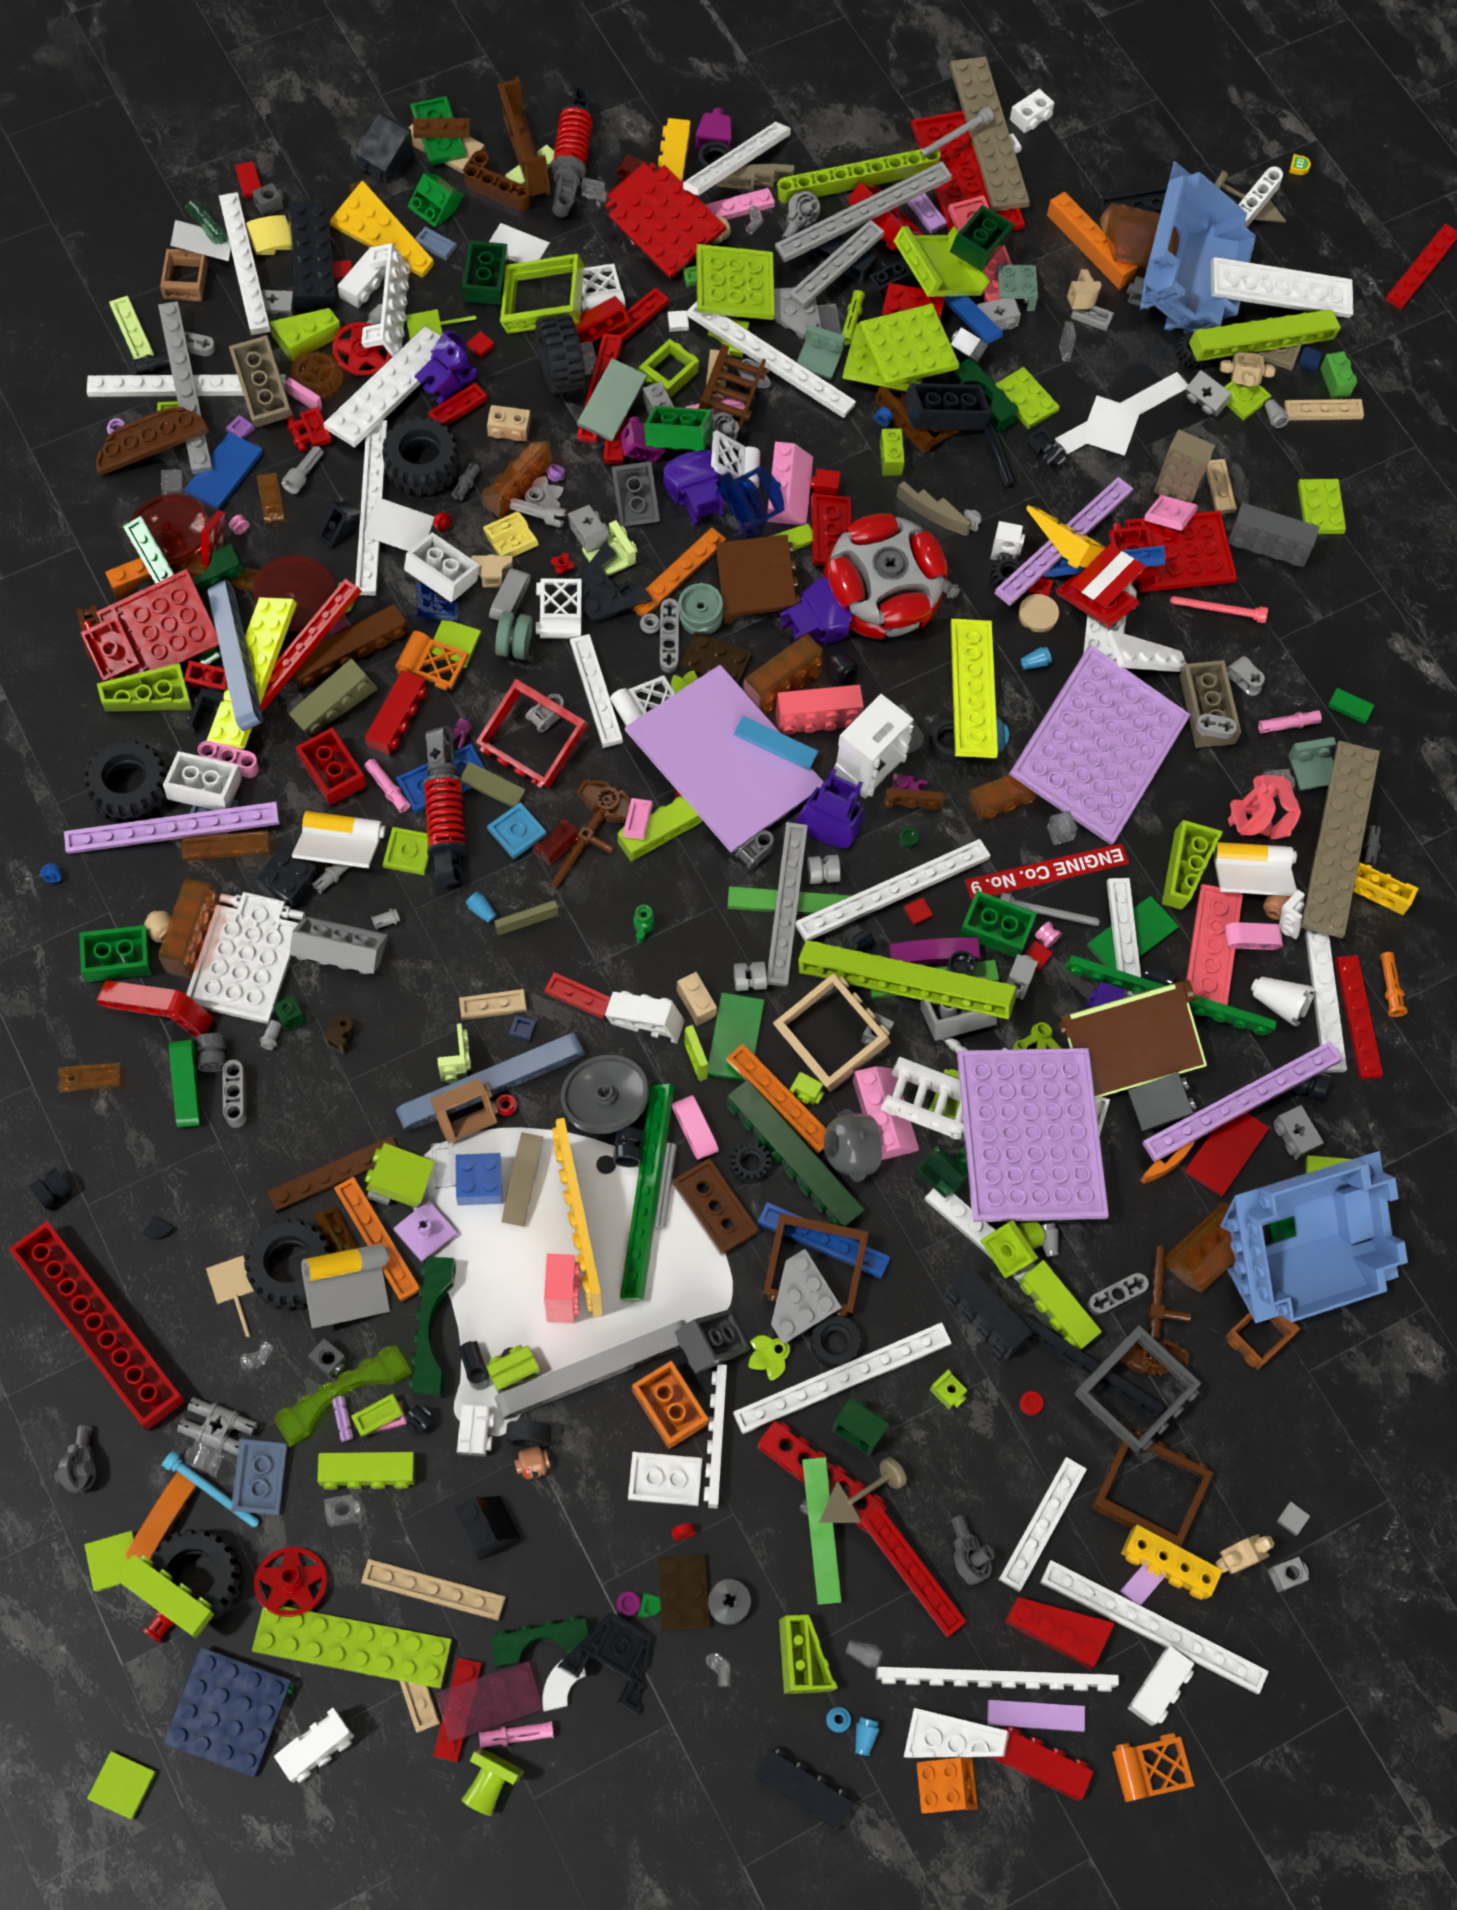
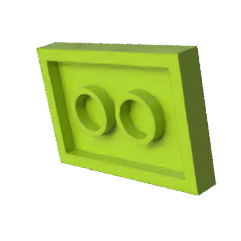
[995,367,1060,430]
[1298,479,1346,534]

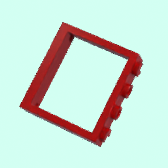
[476,679,589,788]

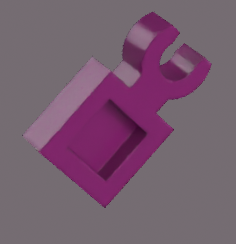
[891,774,927,790]

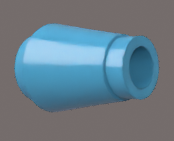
[1020,647,1052,670]
[466,891,497,923]
[855,1717,880,1756]

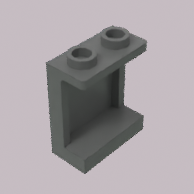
[1128,1072,1197,1135]

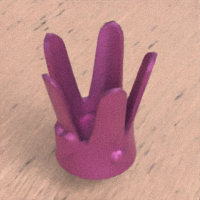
[451,719,472,749]

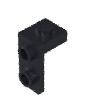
[187,688,224,733]
[851,929,887,958]

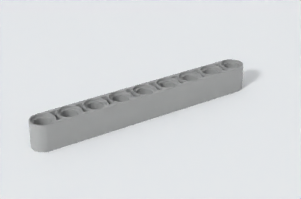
[494,1320,686,1420]

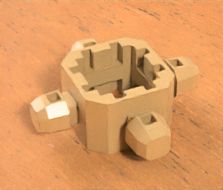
[1220,352,1275,386]
[1215,1534,1274,1574]

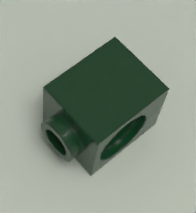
[273,995,305,1032]

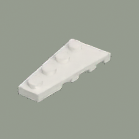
[1106,630,1186,672]
[904,1708,1009,1758]

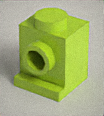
[790,1072,824,1106]
[930,1369,967,1410]

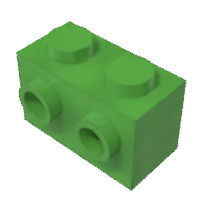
[1320,351,1357,400]

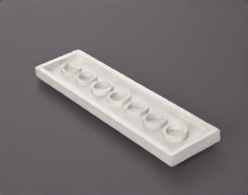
[1211,257,1353,318]
[323,327,441,447]

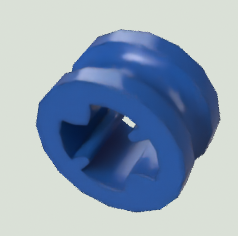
[874,407,894,427]

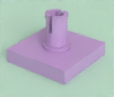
[393,1200,457,1264]

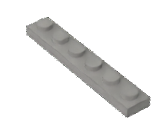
[790,220,884,308]

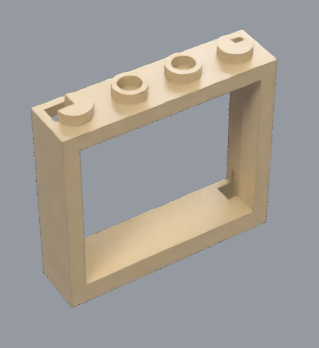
[773,973,891,1092]

